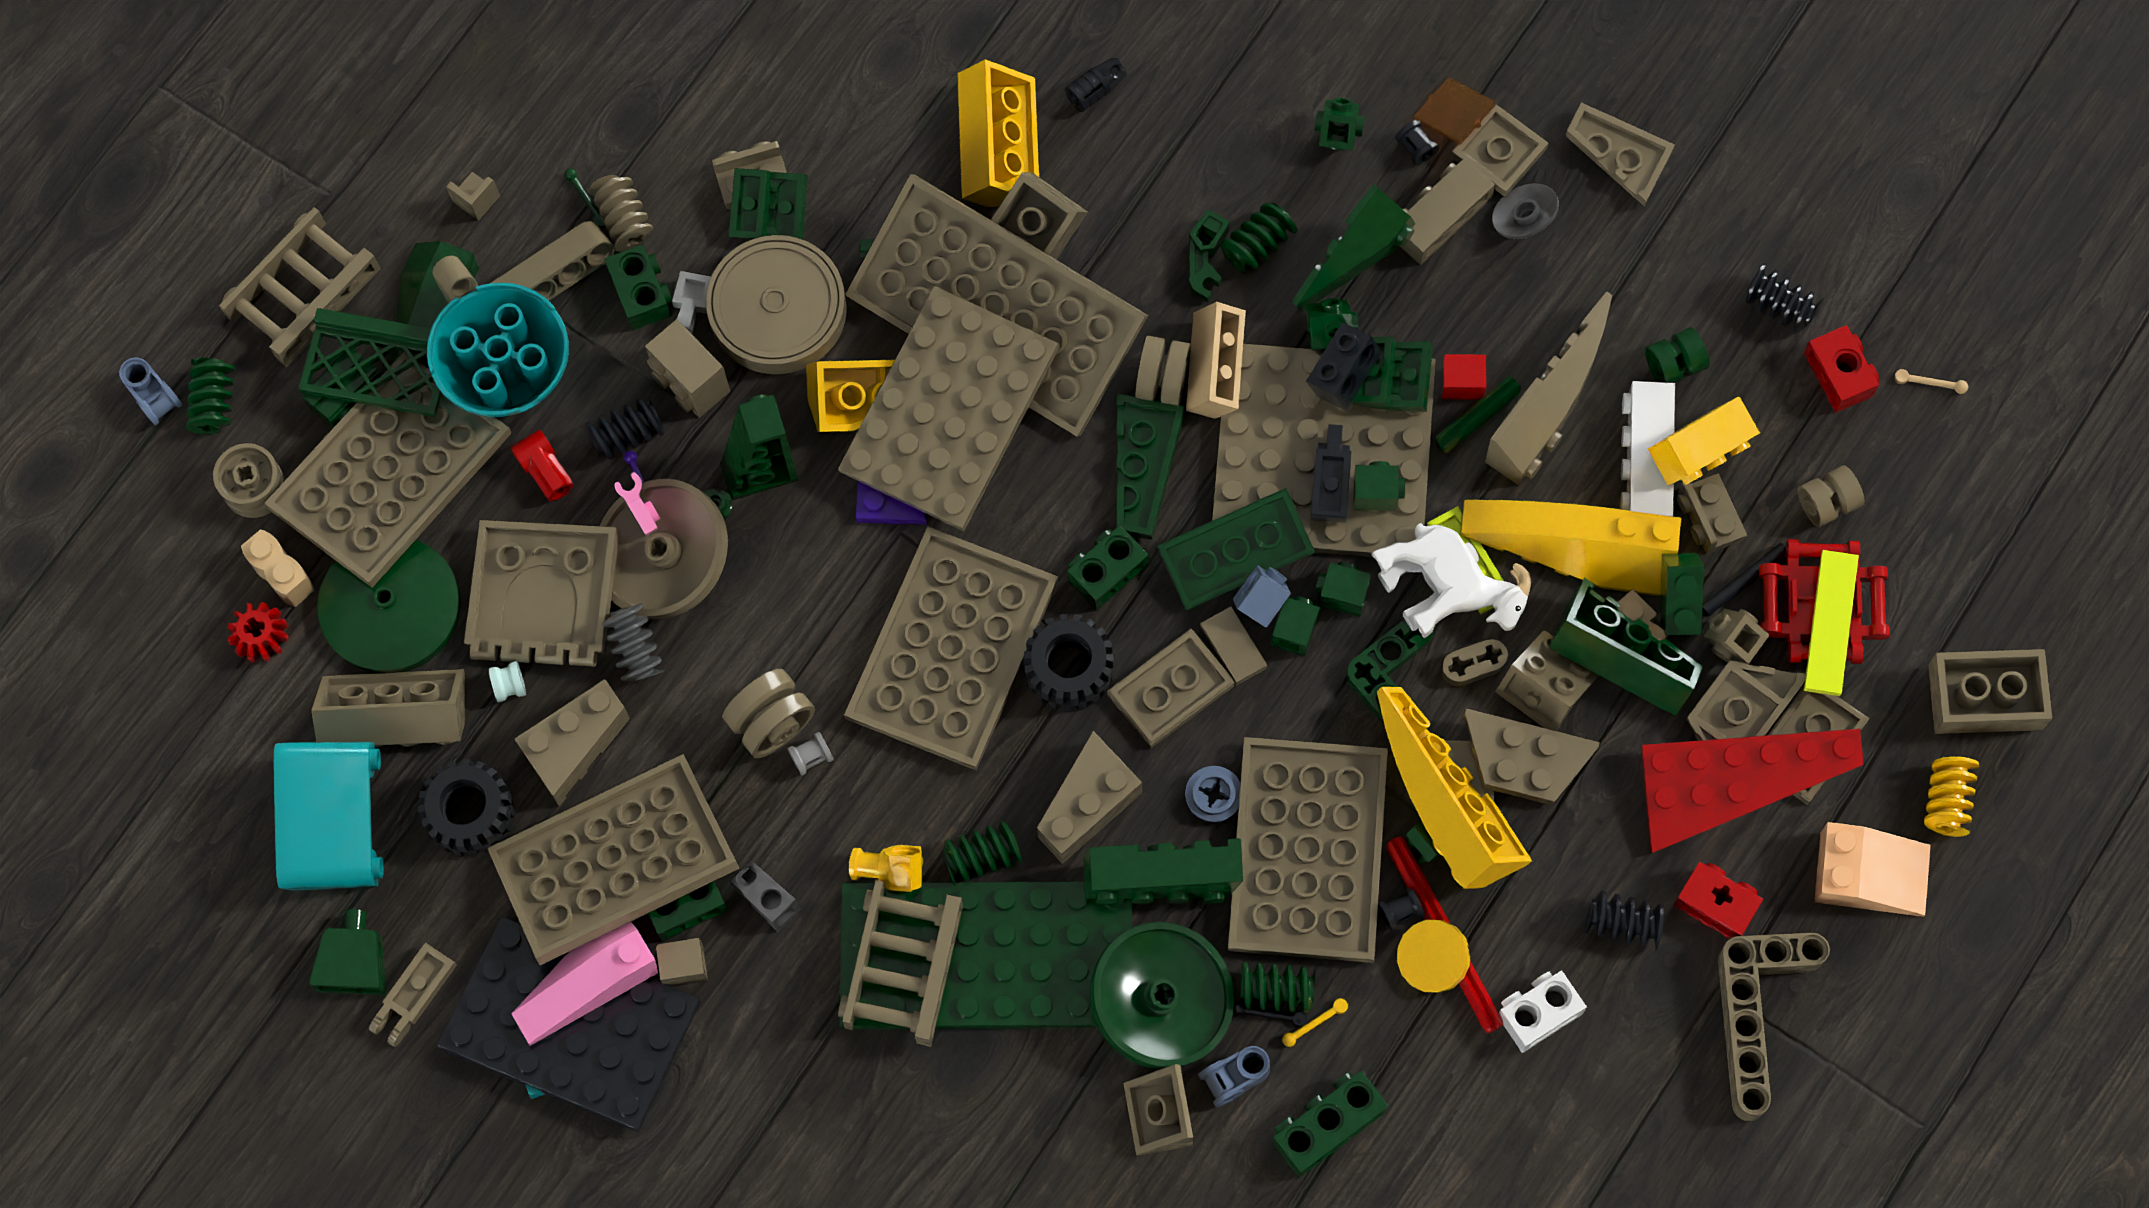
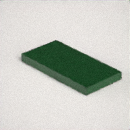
[1157,488,1315,611]

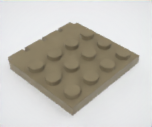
[464,520,620,667]

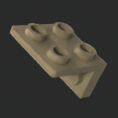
[1495,631,1599,731]

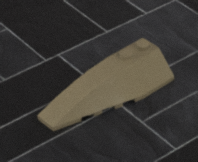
[1485,291,1612,486]

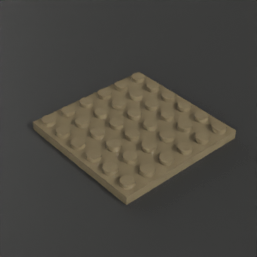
[1212,344,1436,557]

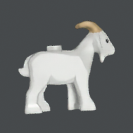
[1371,523,1531,638]

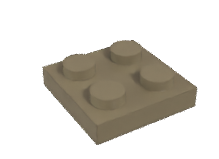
[1451,103,1549,197]

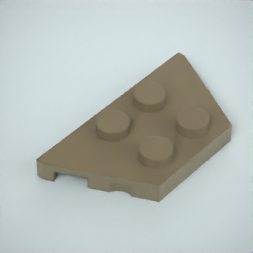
[1686,660,1806,741]
[1462,708,1600,805]

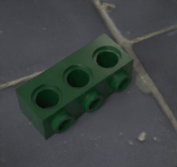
[1272,1070,1389,1178]

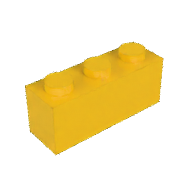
[1648,397,1760,486]

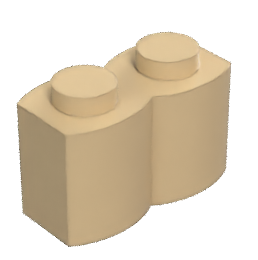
[241,529,314,607]

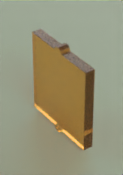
[1414,77,1496,145]

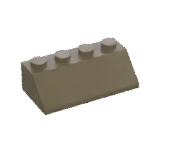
[311,669,465,748]

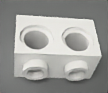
[1499,970,1587,1053]

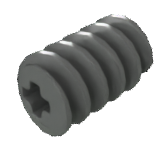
[602,603,665,682]

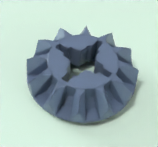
[1185,766,1241,823]

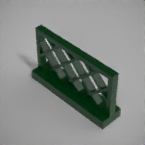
[298,308,442,417]

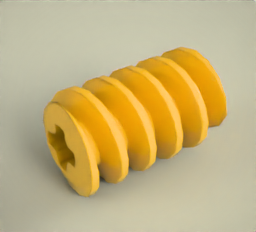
[1924,756,1979,837]

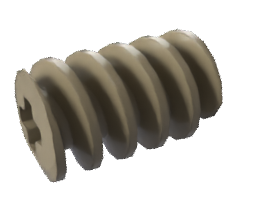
[589,175,653,252]

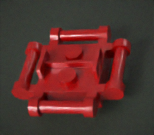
[1759,539,1890,664]

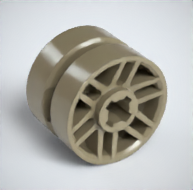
[1135,335,1191,406]
[213,443,286,518]

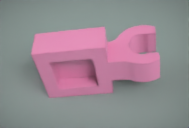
[615,472,661,536]

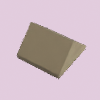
[1123,1064,1193,1155]

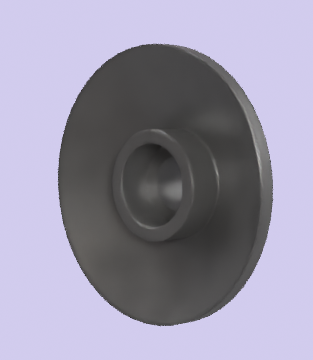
[1492,183,1559,239]

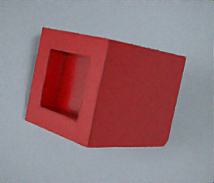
[1442,354,1486,400]

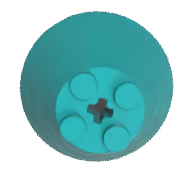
[427,282,569,417]

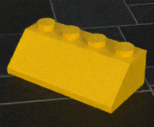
[958,59,1039,207]

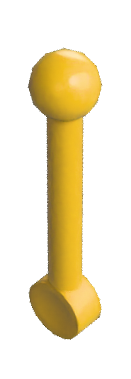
[1282,999,1348,1047]

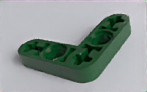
[1347,619,1435,726]

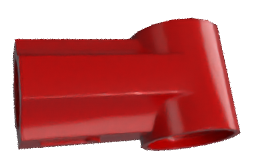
[510,429,574,502]

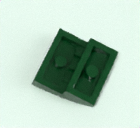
[729,168,808,240]
[1352,337,1433,412]

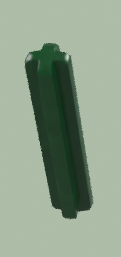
[1435,377,1521,453]

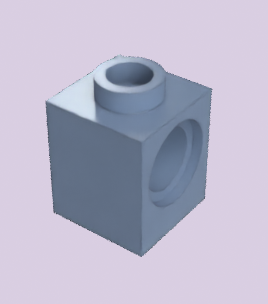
[1233,565,1291,628]

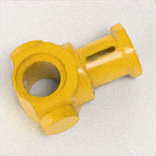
[849,845,924,892]

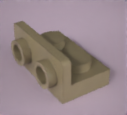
[712,141,787,210]
[1676,473,1747,555]

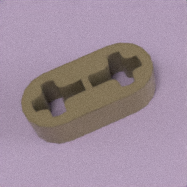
[1441,639,1508,687]

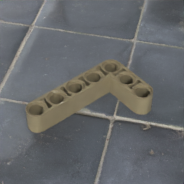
[432,221,615,304]
[1718,933,1830,1121]

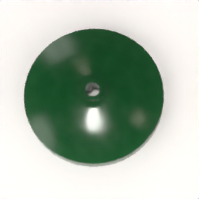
[318,540,461,674]
[1090,922,1234,1069]

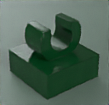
[1406,822,1442,865]

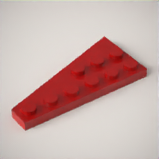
[1641,729,1864,854]

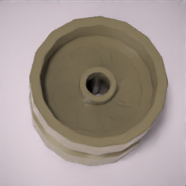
[722,669,815,758]

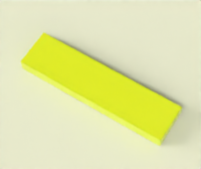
[1804,550,1859,696]

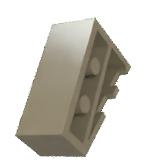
[515,679,630,807]
[1037,731,1142,864]

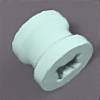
[489,661,526,703]

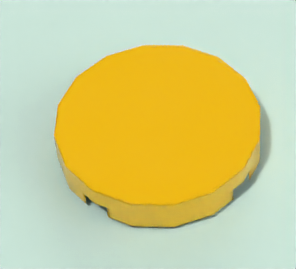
[1397,920,1470,993]

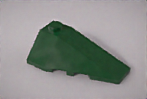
[1291,184,1416,312]
[391,241,479,369]

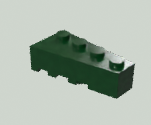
[720,395,798,501]
[1549,577,1702,716]
[1083,838,1243,904]

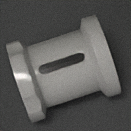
[787,732,834,776]

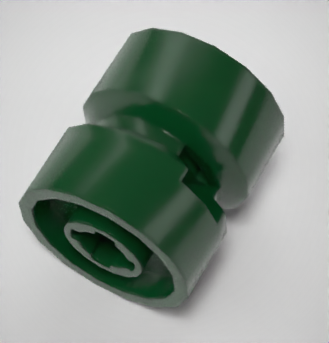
[1645,327,1710,383]

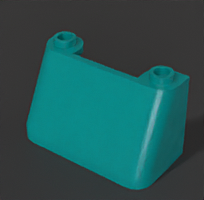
[274,742,384,890]

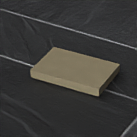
[1107,628,1235,748]
[1768,686,1870,805]

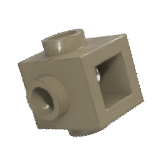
[1704,608,1769,664]

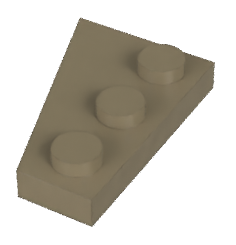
[1566,102,1675,207]

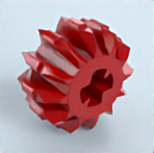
[227,602,289,663]

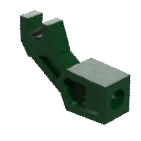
[1188,209,1230,303]

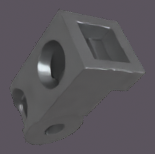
[730,861,801,932]

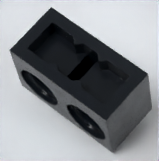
[1306,322,1382,411]

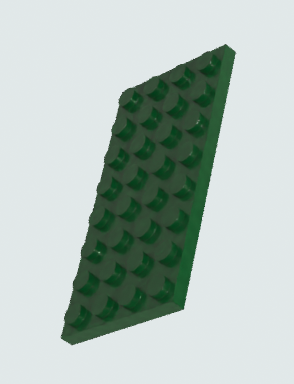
[840,882,1132,1029]

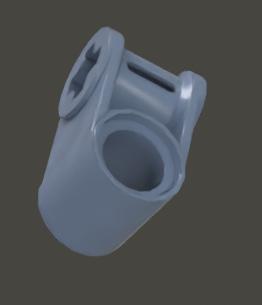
[119,357,183,426]
[1198,1046,1270,1108]

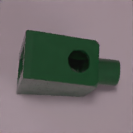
[309,909,386,995]

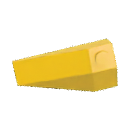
[806,360,895,432]

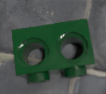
[604,244,672,331]
[1067,525,1149,611]
[648,881,728,942]

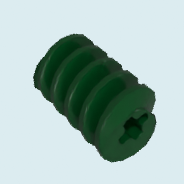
[1220,202,1298,274]
[186,357,235,435]
[943,821,1023,886]
[1240,962,1316,1014]

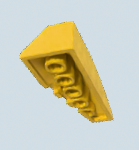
[1460,500,1681,597]
[1377,687,1532,889]

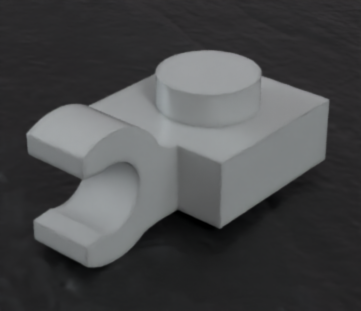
[672,271,711,334]

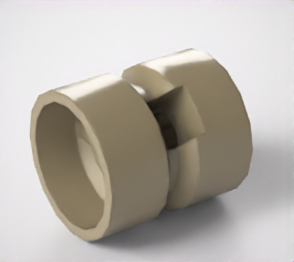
[1797,465,1865,527]

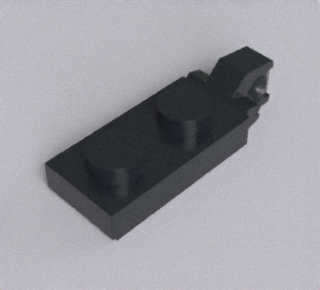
[1311,424,1352,523]

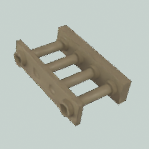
[219,207,381,367]
[838,880,963,1047]

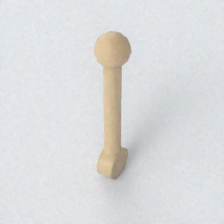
[1894,369,1968,394]

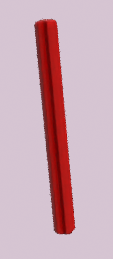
[1386,836,1503,1033]

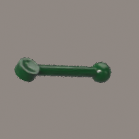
[564,168,605,228]

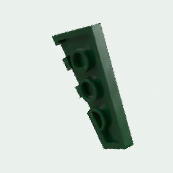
[1117,393,1186,540]

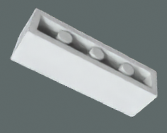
[1620,381,1675,517]

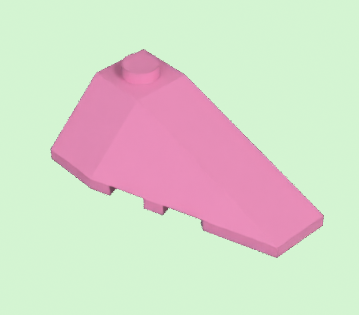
[511,921,658,1046]

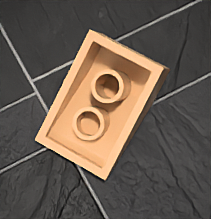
[1815,822,1931,917]

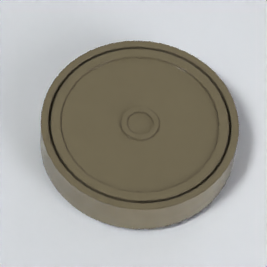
[706,235,847,374]

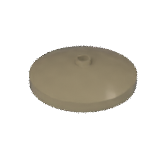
[600,479,728,619]

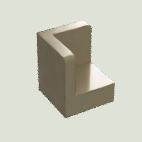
[446,172,500,221]
[656,938,708,987]

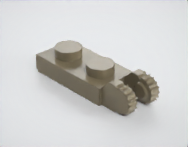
[369,943,457,1047]

